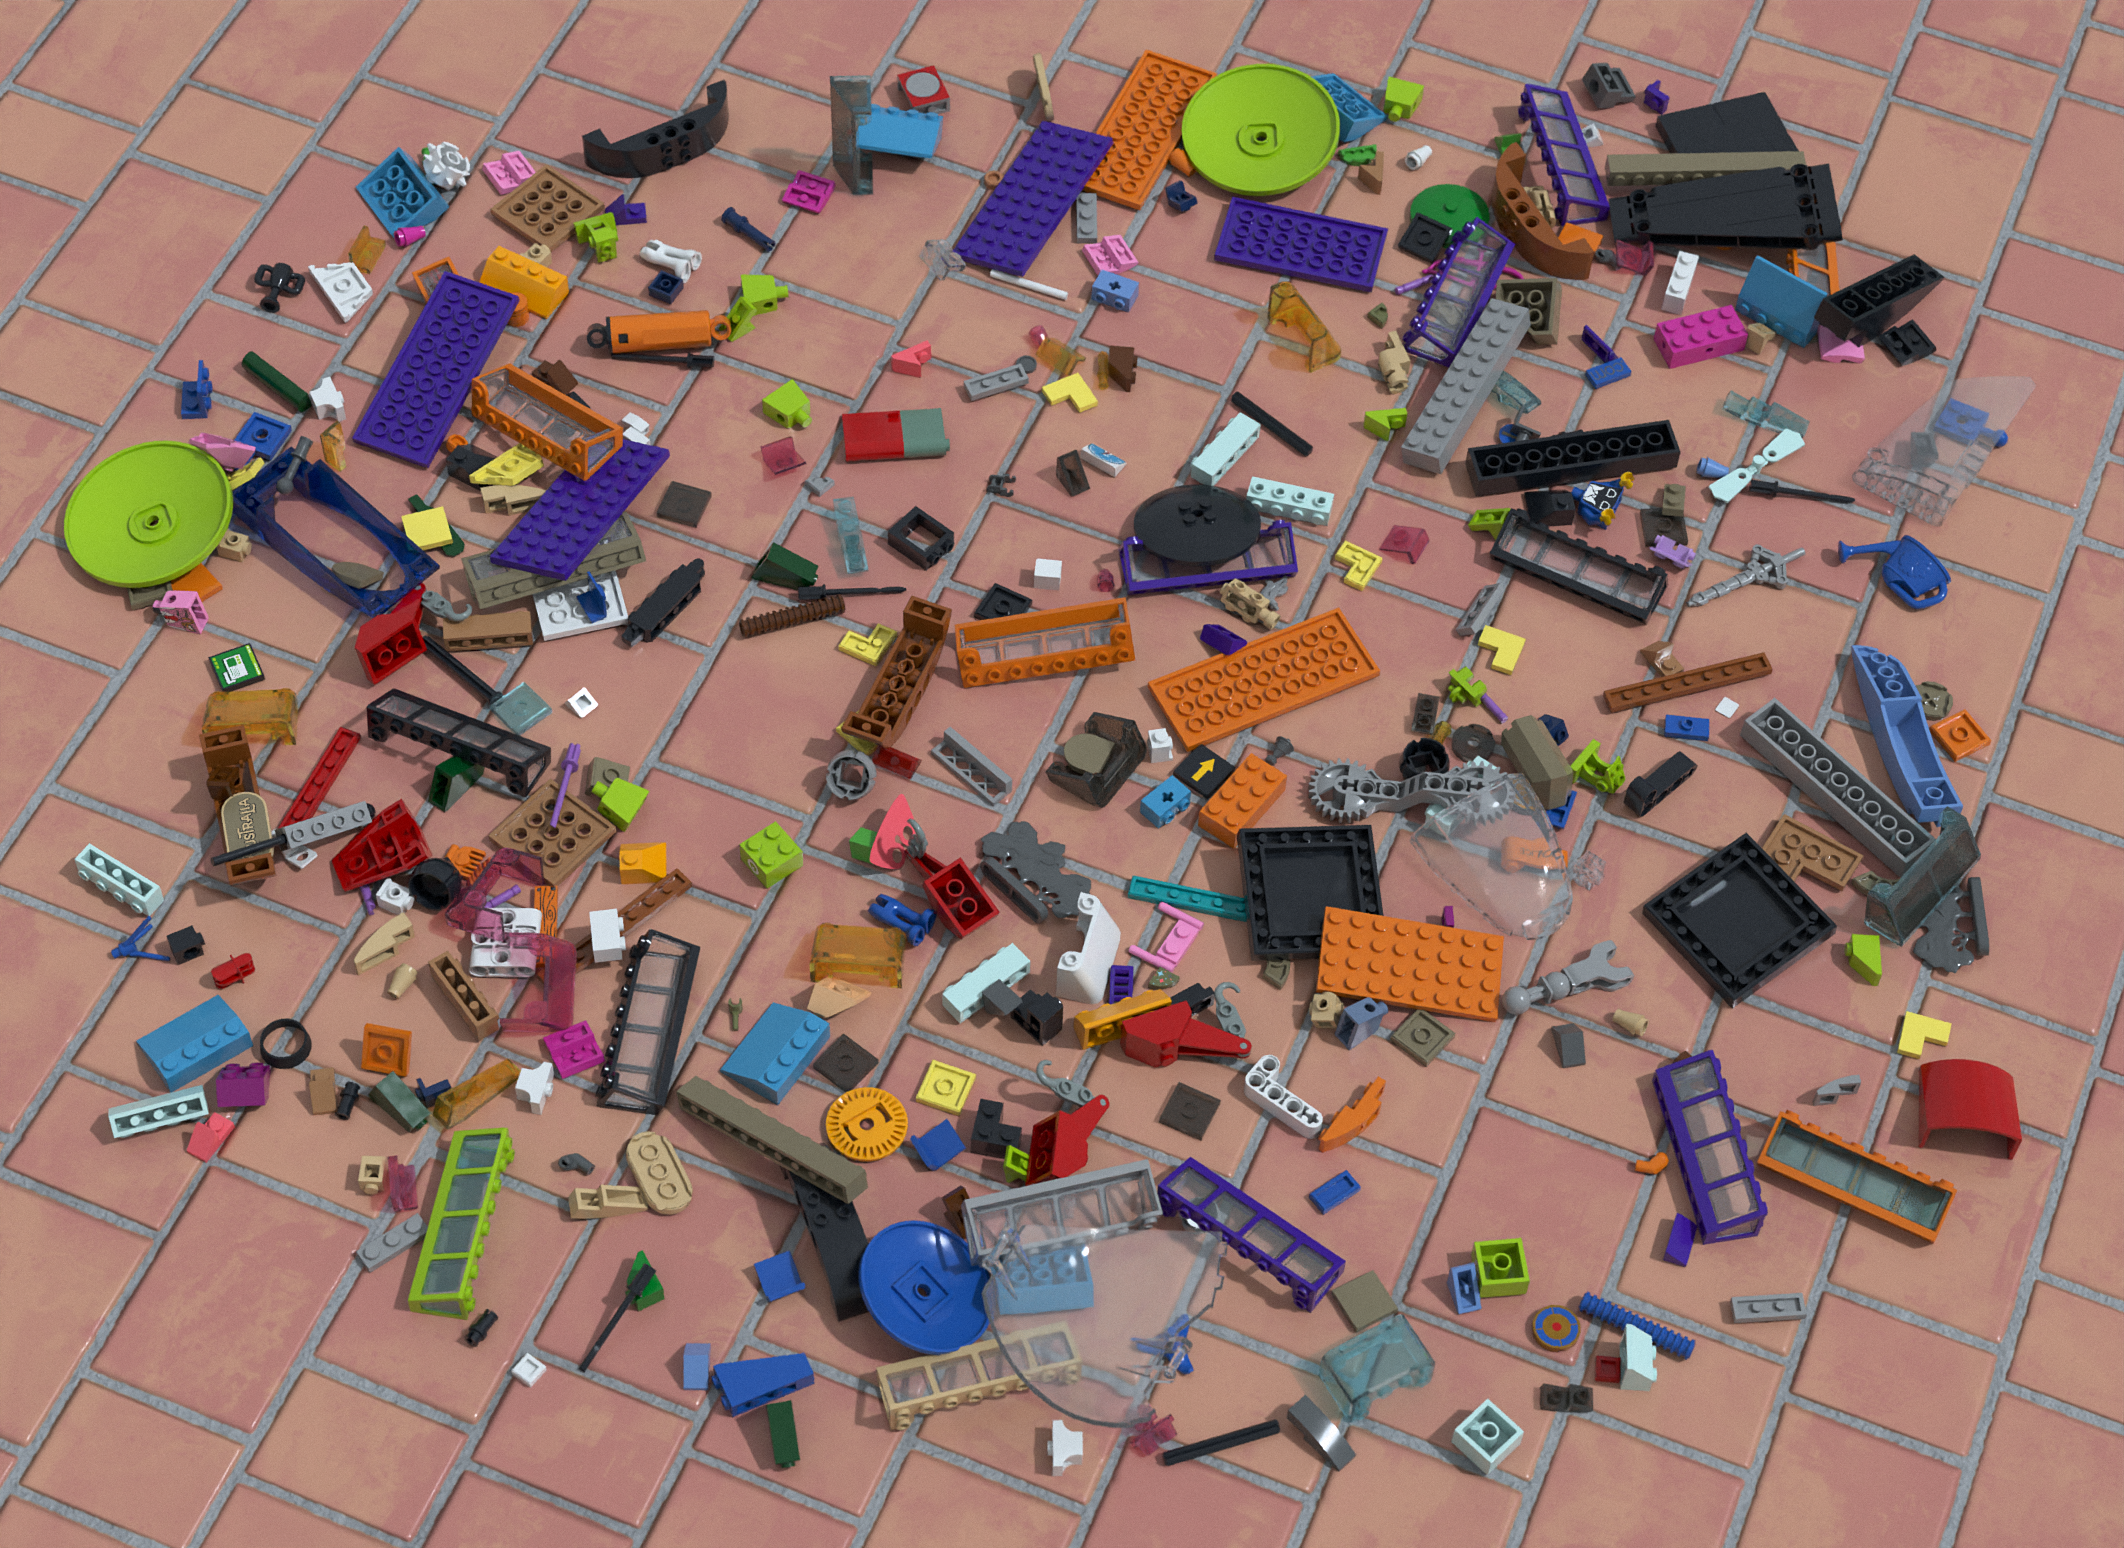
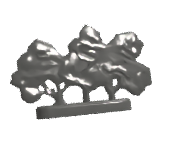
[980,821,1091,923]
[1897,860,1989,973]

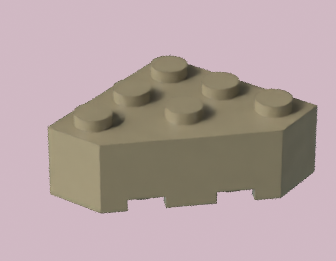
[1496,278,1562,345]

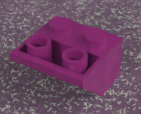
[216,1062,270,1107]

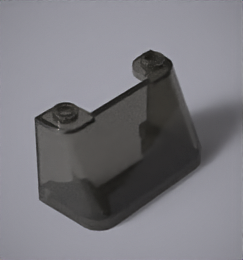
[1046,712,1147,808]

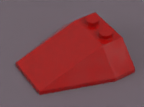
[331,798,433,892]

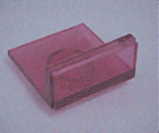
[1616,240,1654,275]
[760,436,806,475]
[1380,525,1429,564]

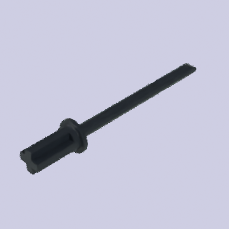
[611,352,715,369]
[1749,480,1855,503]
[798,584,907,600]
[578,1263,656,1372]

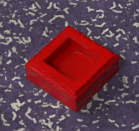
[1595,1355,1621,1383]

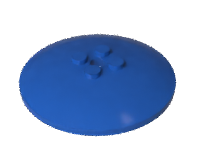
[859,1221,994,1355]

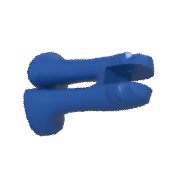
[868,894,937,946]

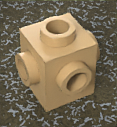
[1309,992,1344,1029]

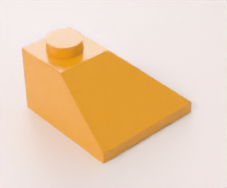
[619,842,667,884]

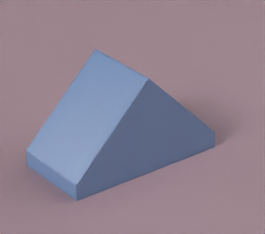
[1447,1263,1482,1314]
[684,1343,711,1390]

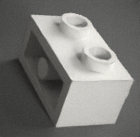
[589,909,626,963]

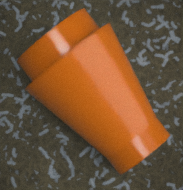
[1168,148,1196,177]

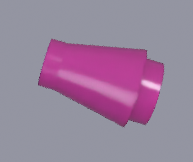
[394,226,426,247]

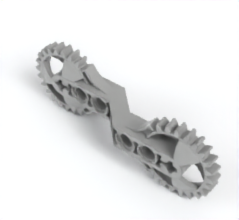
[1308,758,1515,826]

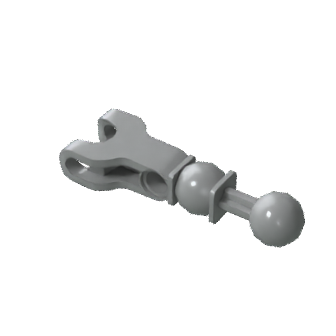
[1502,940,1635,1015]

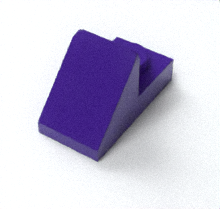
[605,194,647,225]

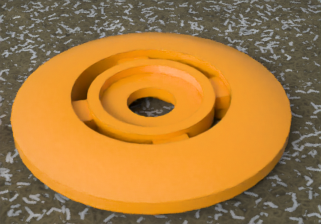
[826,1087,908,1162]

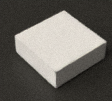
[511,1353,547,1388]

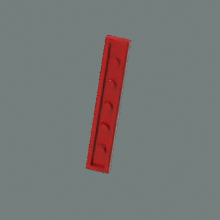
[278,727,361,829]

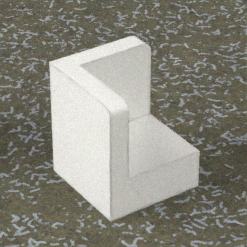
[1034,559,1062,591]

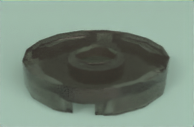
[1451,724,1496,763]

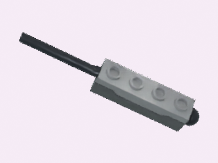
[211,801,376,866]

